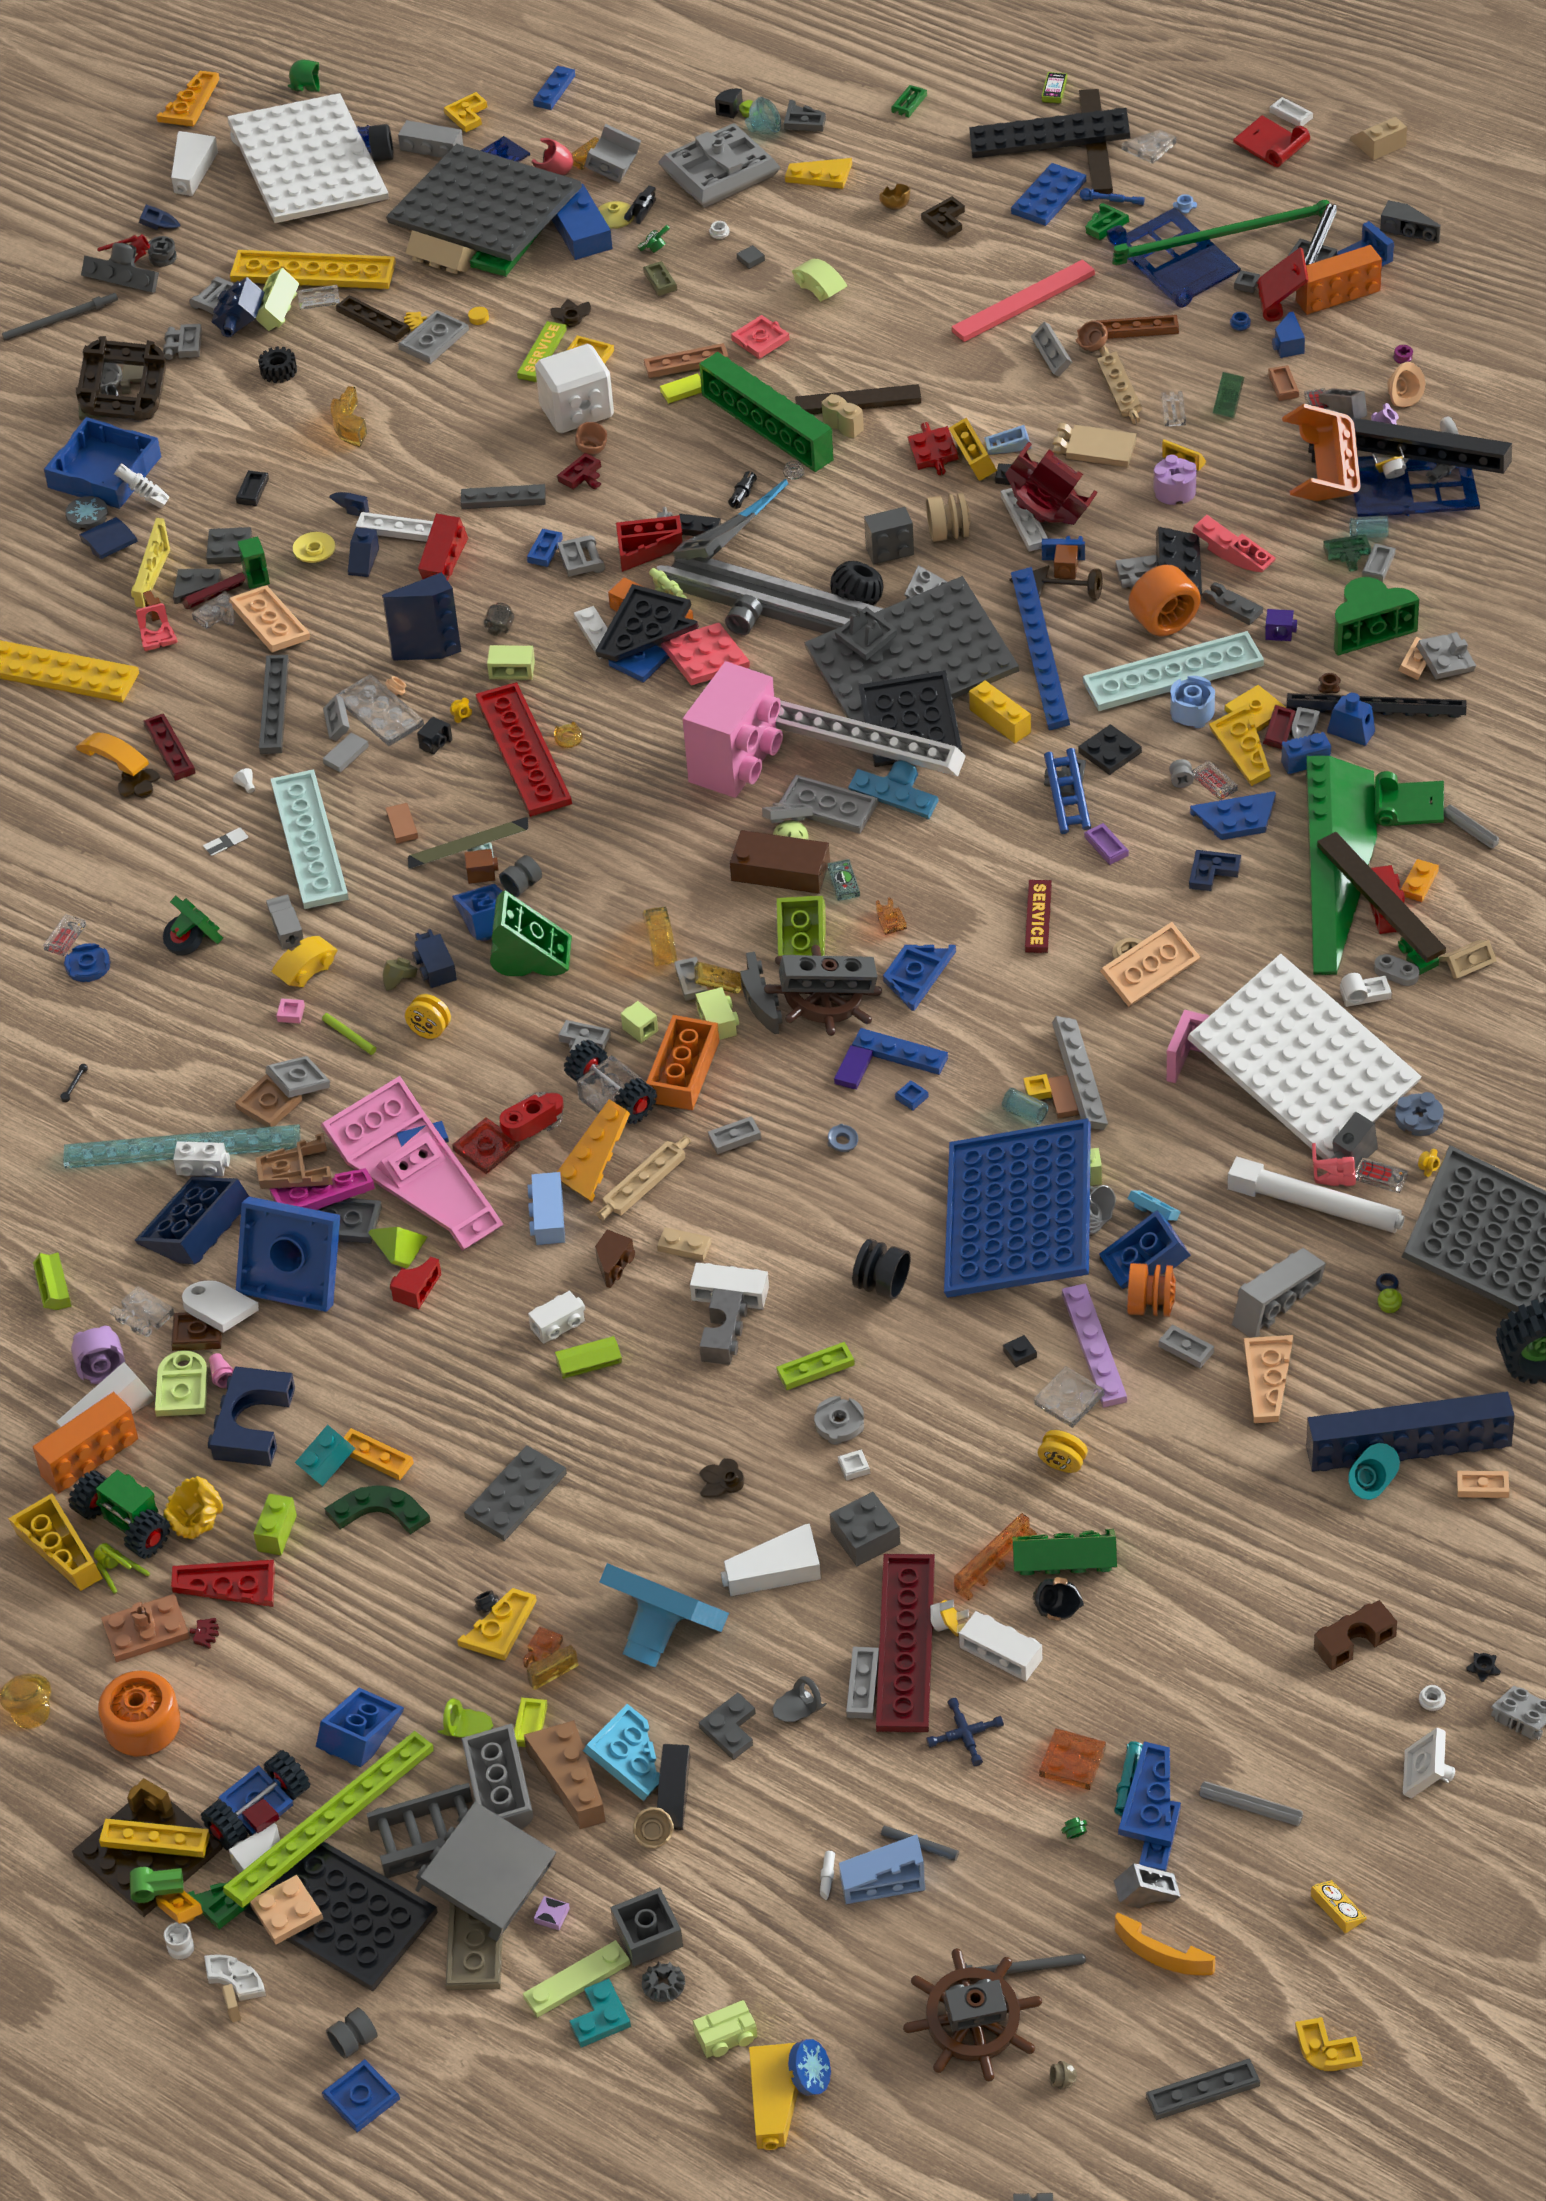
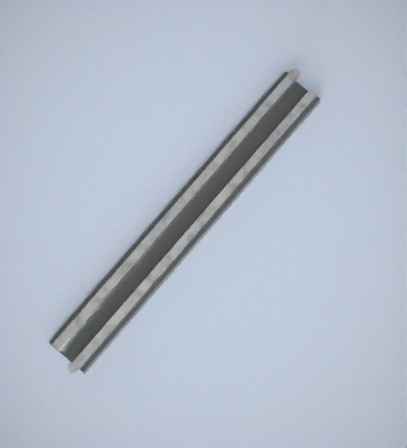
[657,556,883,634]

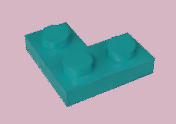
[570,1978,631,2048]

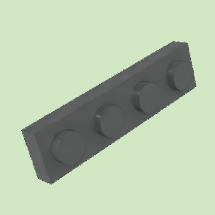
[461,484,546,509]

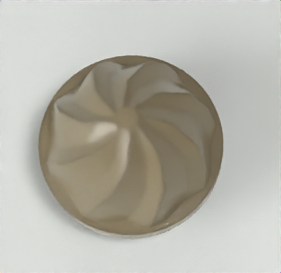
[1049,2061,1077,2089]

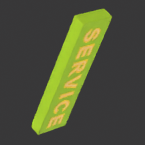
[517,321,567,382]

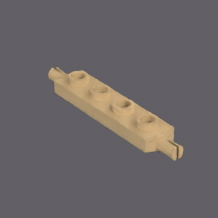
[1097,346,1142,424]
[596,1135,691,1221]

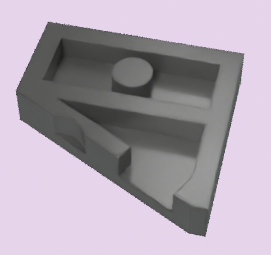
[784,100,826,132]
[173,569,221,604]

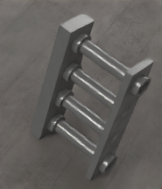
[366,1783,472,1878]

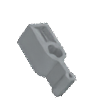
[266,894,304,950]

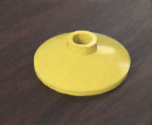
[598,201,635,229]
[293,532,335,563]

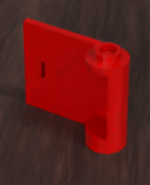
[1233,115,1310,167]
[1257,247,1309,322]

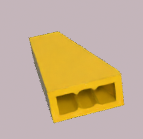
[749,2043,799,2150]

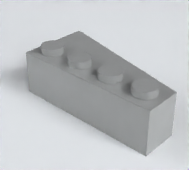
[1232,1248,1326,1338]

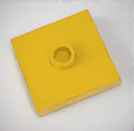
[1225,685,1286,732]

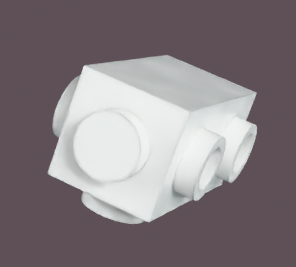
[173,1142,230,1177]
[528,1291,585,1344]

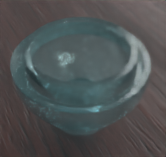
[745,97,781,135]

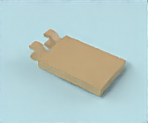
[1053,423,1137,468]

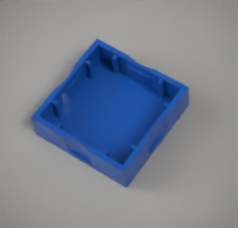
[44,417,162,509]

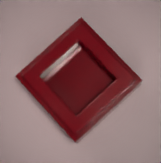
[242,1798,280,1833]

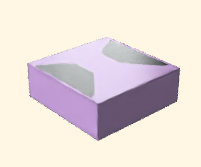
[534,1896,570,1930]

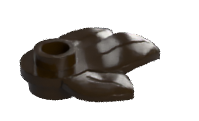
[551,299,591,327]
[118,769,160,798]
[699,1458,745,1498]

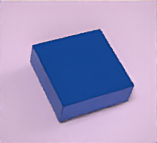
[895,1080,929,1111]

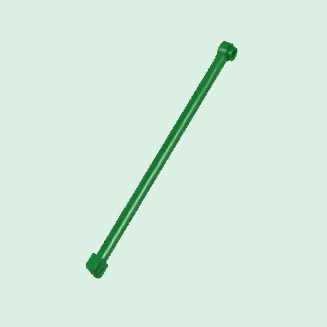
[1112,200,1330,265]

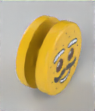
[405,994,451,1039]
[1037,1430,1088,1473]

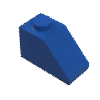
[1272,312,1305,358]

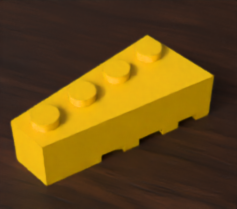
[8,1493,103,1591]

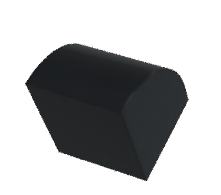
[715,88,743,119]

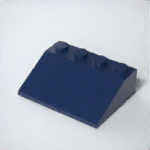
[382,572,461,661]
[135,1176,249,1265]

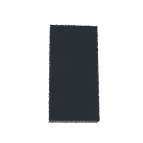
[236,470,269,506]

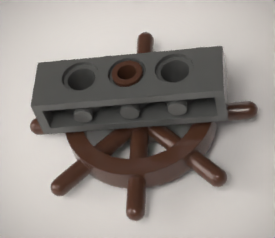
[764,945,882,1036]

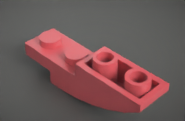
[1192,515,1276,572]

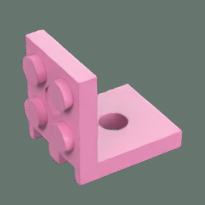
[1167,1010,1209,1083]

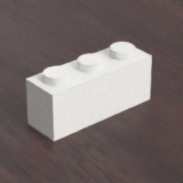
[690,1263,769,1309]
[959,1611,1042,1682]

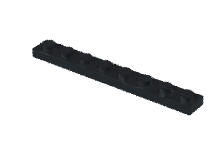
[1286,693,1467,718]

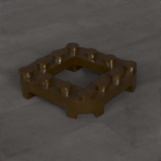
[76,336,166,420]

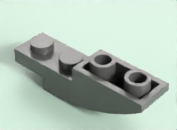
[740,952,783,1034]

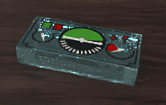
[827,859,860,901]

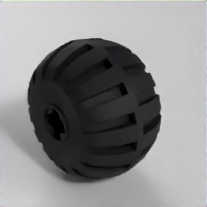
[830,561,884,606]

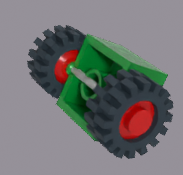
[68,1470,171,1559]

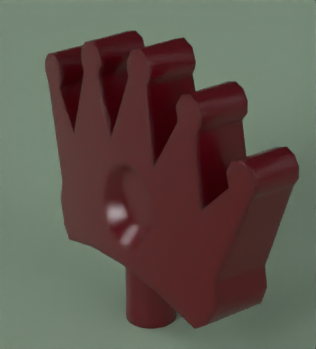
[190,1618,219,1649]

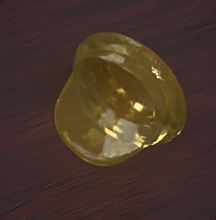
[0,1674,52,1729]

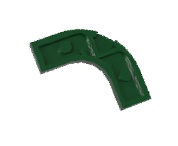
[324,1486,431,1535]

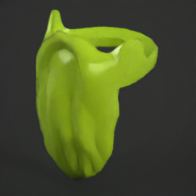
[438,1698,493,1738]

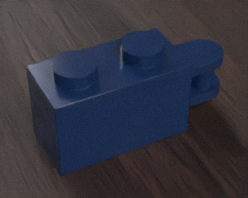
[412,929,457,988]

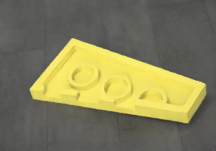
[131,518,170,608]

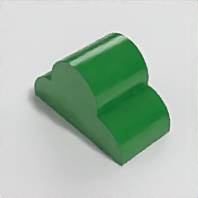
[1334,577,1420,656]
[490,890,572,976]

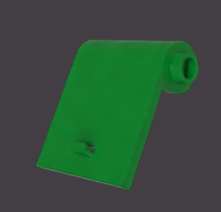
[1374,771,1444,826]

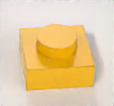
[1023,1074,1052,1102]

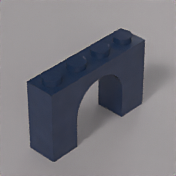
[208,1366,295,1467]

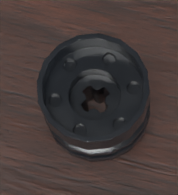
[852,1238,911,1300]

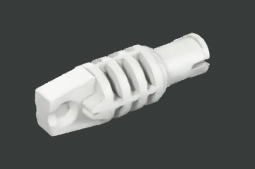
[114,463,169,508]

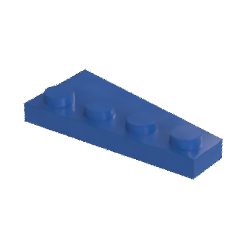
[1118,1741,1171,1847]

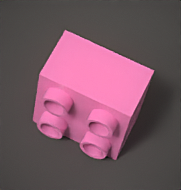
[682,661,783,798]

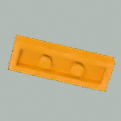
[343,1428,414,1481]

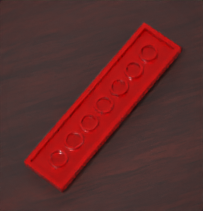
[475,682,572,817]

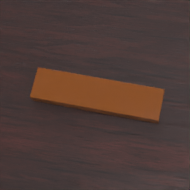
[1096,315,1179,339]

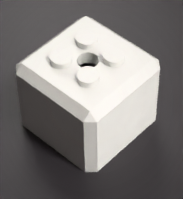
[535,344,614,434]

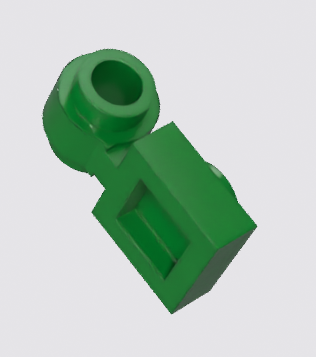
[1398,937,1439,975]

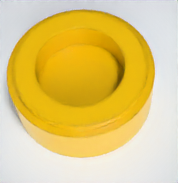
[468,307,489,325]

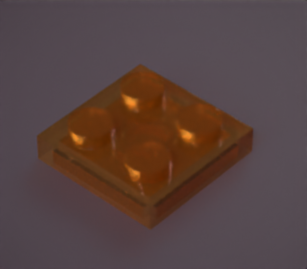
[1039,1728,1106,1790]

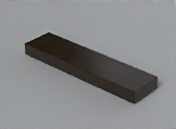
[336,295,410,342]

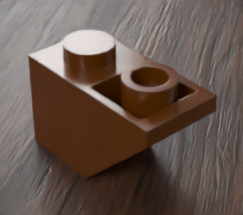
[595,1229,635,1288]

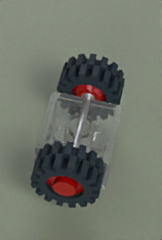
[564,1040,657,1124]

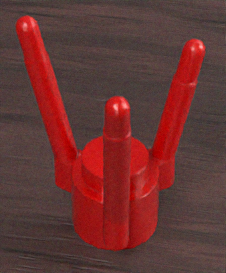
[97,234,150,263]

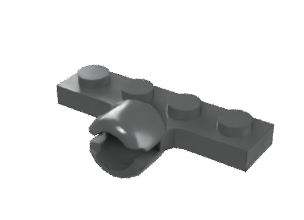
[81,243,159,292]

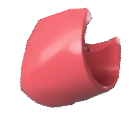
[532,138,574,175]

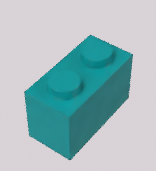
[295,1424,356,1486]

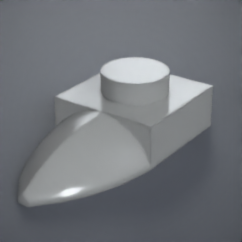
[1292,707,1320,739]

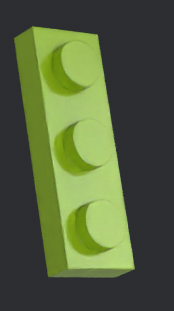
[776,1342,855,1391]

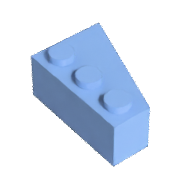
[839,1834,925,1904]

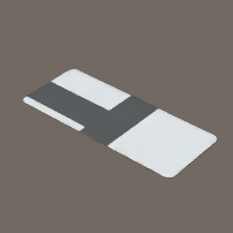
[203,828,248,856]

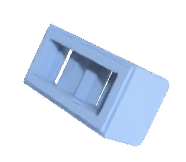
[984,425,1032,455]

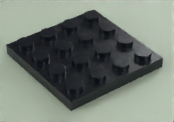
[858,670,962,767]

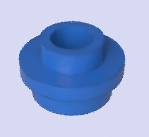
[1230,312,1251,331]

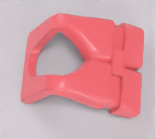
[136,603,178,651]
[1312,1143,1356,1186]

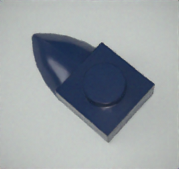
[139,204,181,230]
[329,492,369,517]

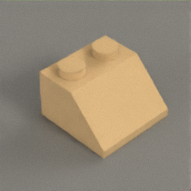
[1350,117,1407,161]

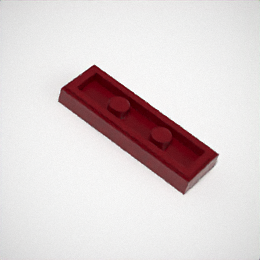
[182,572,246,610]

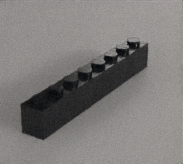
[1350,417,1512,474]

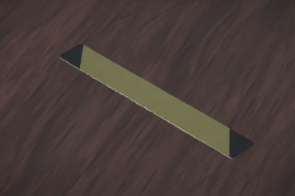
[408,817,528,869]

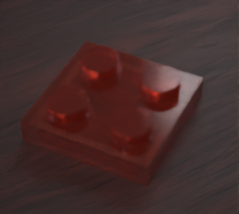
[452,1117,520,1174]

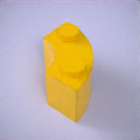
[271,936,338,987]

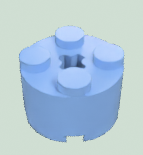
[1170,676,1215,728]

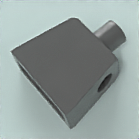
[1331,1112,1378,1169]

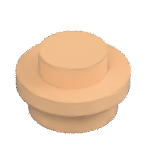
[385,676,406,696]

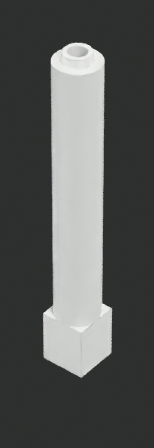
[1228,1156,1405,1233]

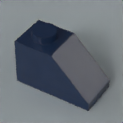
[348,527,379,577]

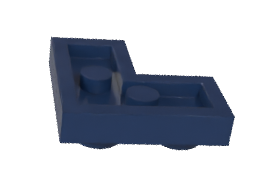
[1189,850,1241,891]

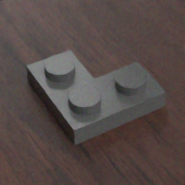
[699,1693,756,1760]

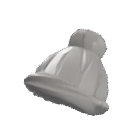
[1089,1185,1116,1235]

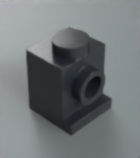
[417,717,453,755]

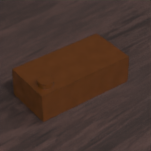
[730,830,830,894]

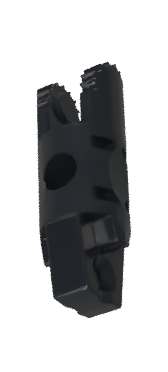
[624,186,656,224]

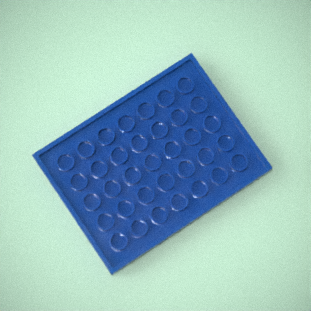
[944,1118,1091,1298]

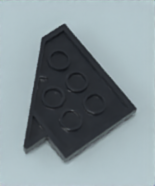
[595,584,699,662]

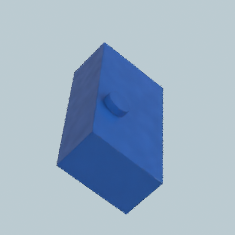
[551,184,613,260]

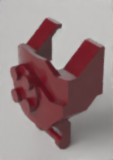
[1005,442,1098,525]

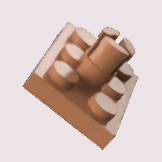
[101,1593,190,1662]

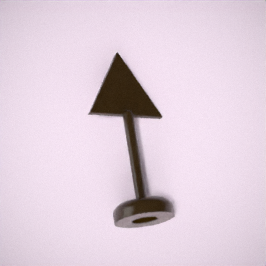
[1009,565,1103,599]

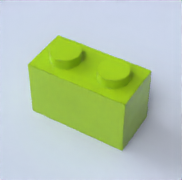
[253,1493,297,1556]

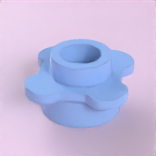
[1173,194,1197,214]

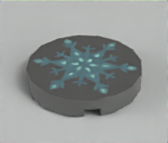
[66,496,108,530]

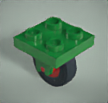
[163,895,223,956]

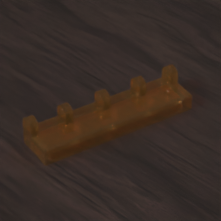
[954,1513,1037,1601]

